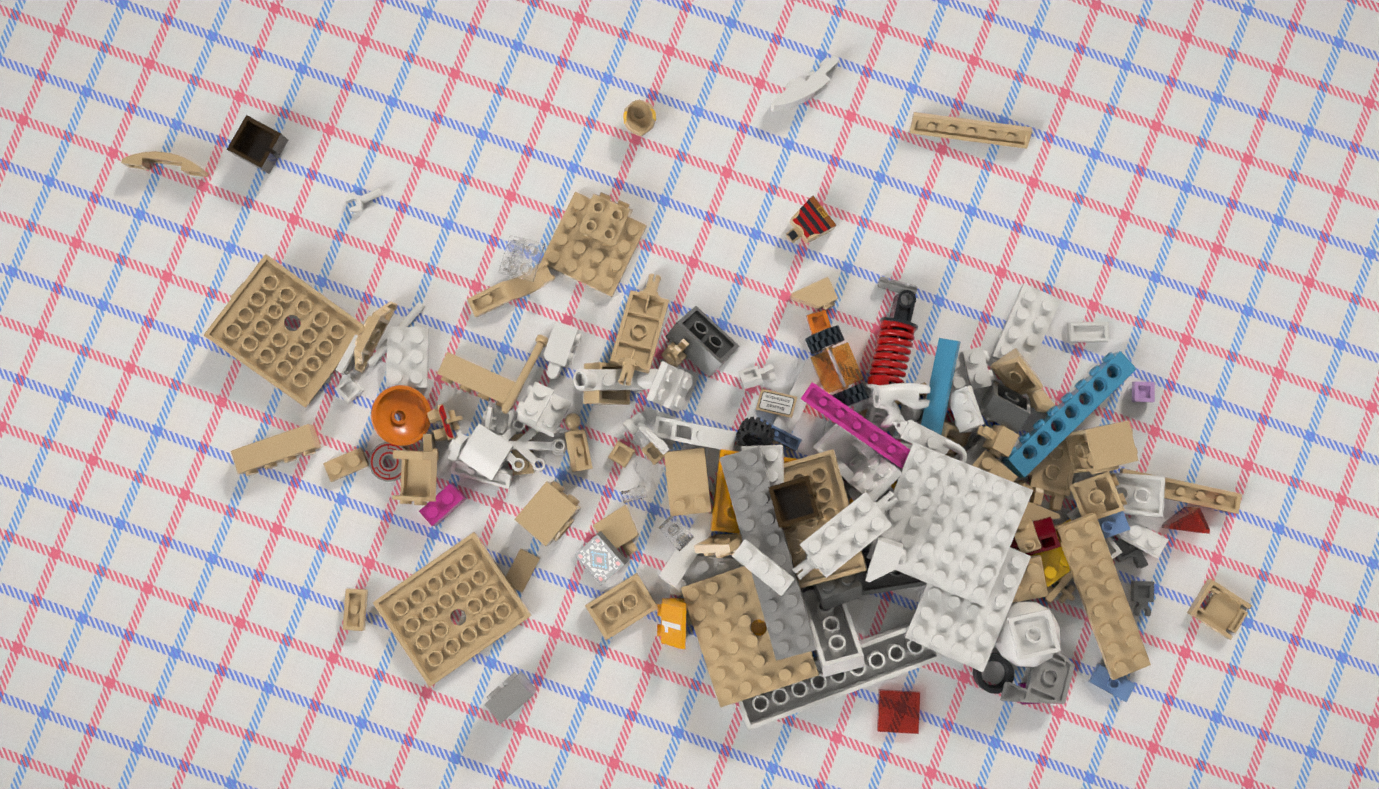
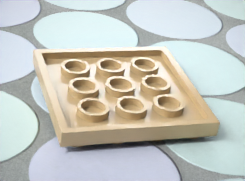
[540,192,647,297]

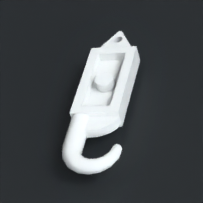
[892,419,967,463]

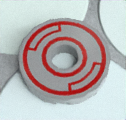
[369,442,406,482]

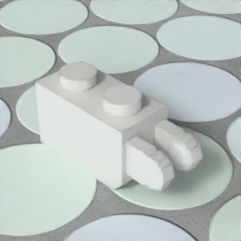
[543,321,582,380]

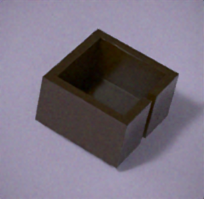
[226,115,289,174]
[768,475,824,529]

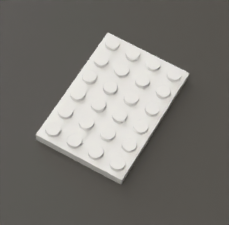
[904,547,1031,672]

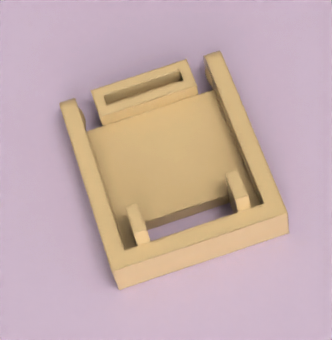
[1187,579,1252,640]

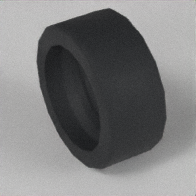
[972,653,1014,694]

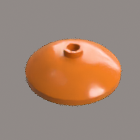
[371,385,431,446]

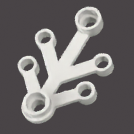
[498,419,567,472]

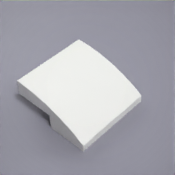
[458,423,514,481]

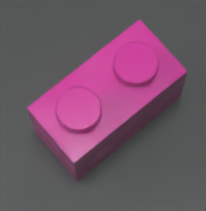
[419,484,467,526]

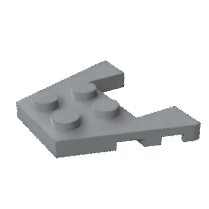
[1000,652,1075,704]

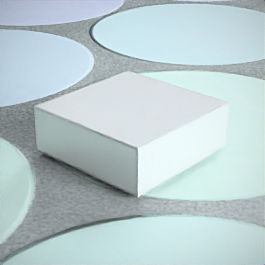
[335,375,364,404]

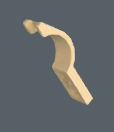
[467,260,555,317]

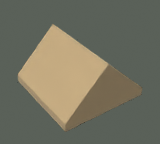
[990,348,1043,395]

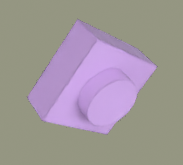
[1132,382,1155,403]

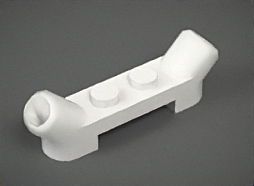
[573,369,658,391]

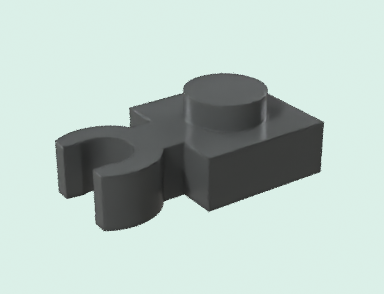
[1131,580,1154,616]

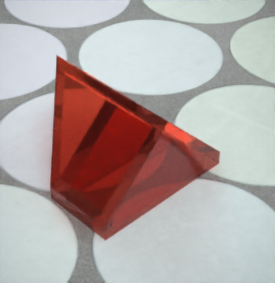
[1162,507,1210,534]

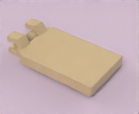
[1028,435,1074,511]

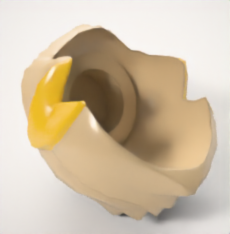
[623,99,656,136]

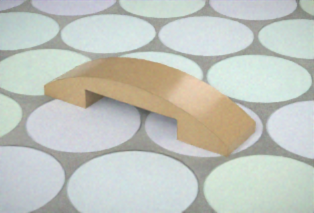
[121,151,209,177]

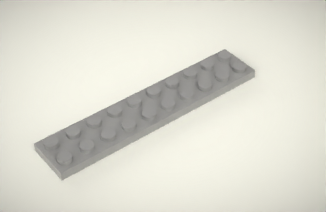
[720,446,818,661]

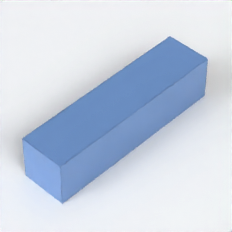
[755,417,802,451]

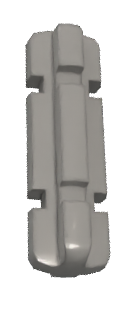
[878,276,917,295]

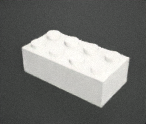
[802,589,864,677]

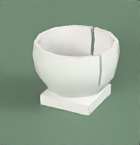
[995,601,1061,667]

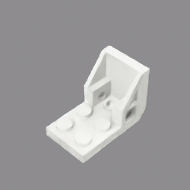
[813,424,902,502]

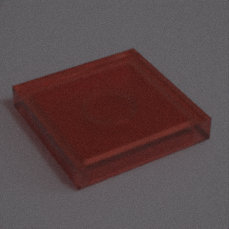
[877,689,920,734]

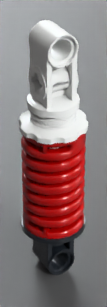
[865,290,918,432]

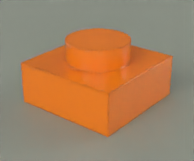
[806,310,831,335]

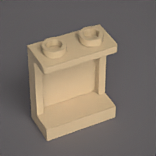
[392,450,438,505]

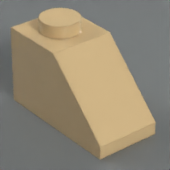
[790,277,838,310]

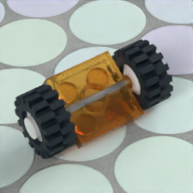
[805,325,869,407]

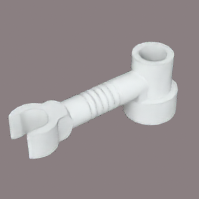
[622,412,670,455]

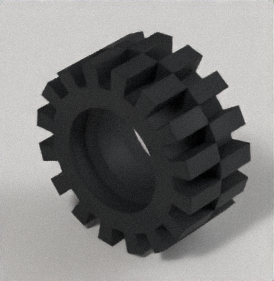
[736,417,775,449]

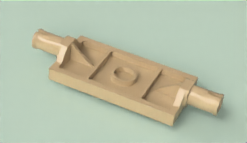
[610,274,669,386]

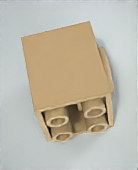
[1066,421,1139,474]
[514,481,581,546]

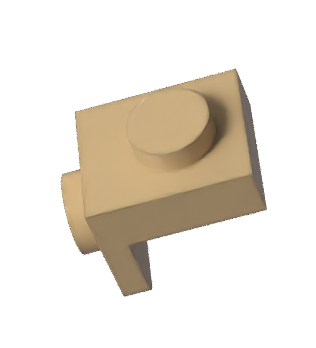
[1015,518,1041,553]

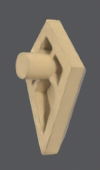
[1027,389,1055,413]

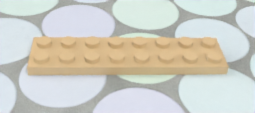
[1055,512,1151,680]

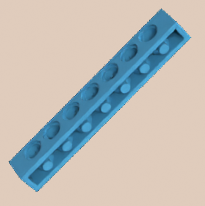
[1001,351,1136,478]

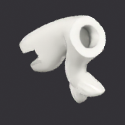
[873,383,930,428]

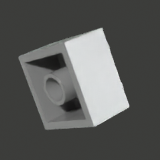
[485,671,537,724]

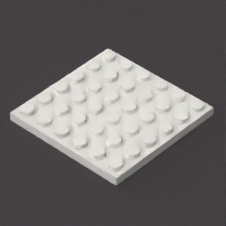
[867,442,1033,607]

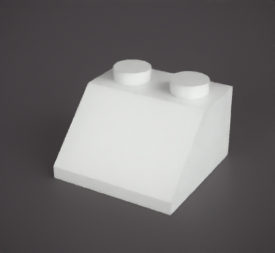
[865,536,906,582]

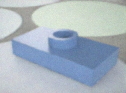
[1098,511,1131,538]
[1088,664,1136,702]

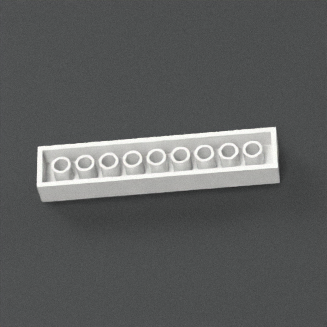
[738,622,942,731]

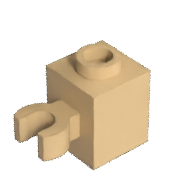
[976,425,1019,458]

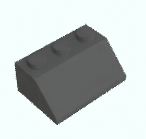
[665,306,739,378]

